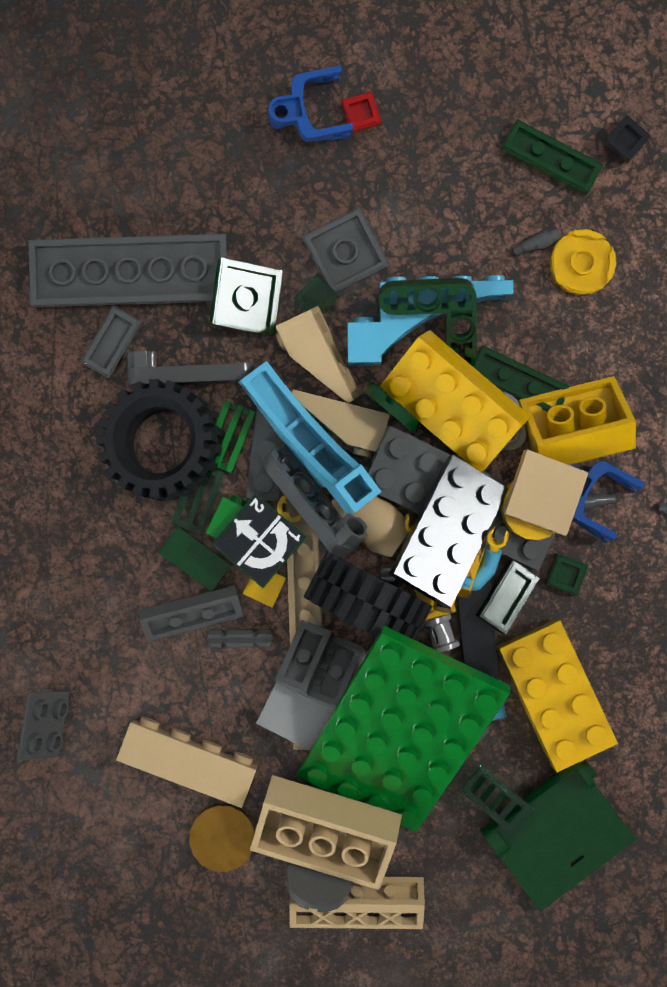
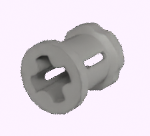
[423,614,460,652]

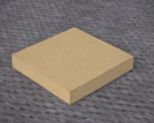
[502,449,589,536]

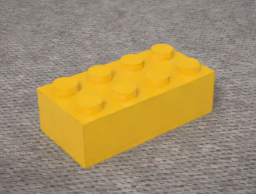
[379,330,531,472]
[496,619,618,772]

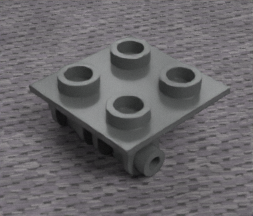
[17,688,70,761]

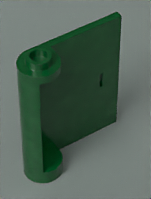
[480,760,636,912]

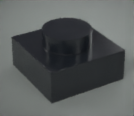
[603,115,651,164]

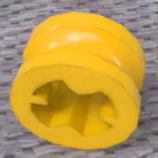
[277,495,302,522]

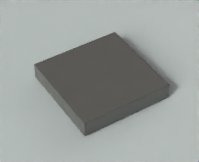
[302,207,390,296]

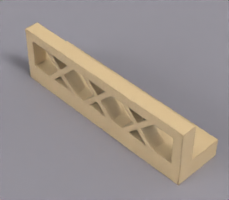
[289,877,425,929]

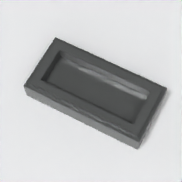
[80,305,143,379]

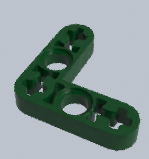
[378,278,477,367]

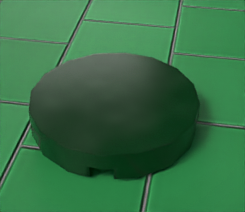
[362,381,420,433]

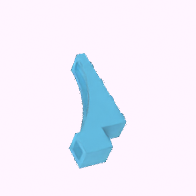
[347,275,514,367]
[239,361,381,514]

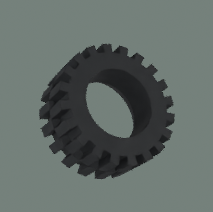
[96,379,222,501]
[303,551,433,640]

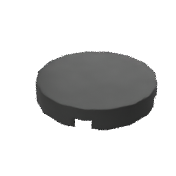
[286,863,353,912]

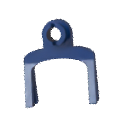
[267,65,353,142]
[570,461,645,543]

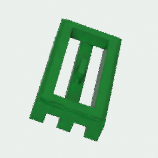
[214,400,256,473]

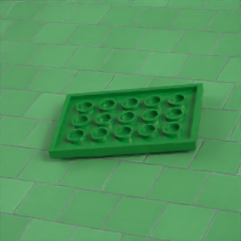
[296,626,511,832]

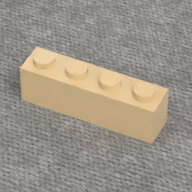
[116,716,258,808]

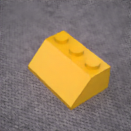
[519,376,636,465]

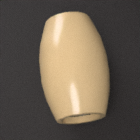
[331,495,412,557]

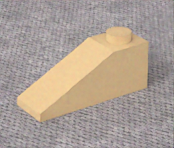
[276,306,361,403]
[292,389,390,459]

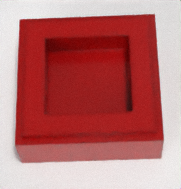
[341,91,382,134]

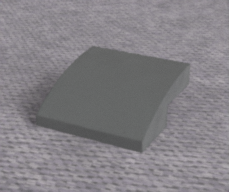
[275,620,366,709]

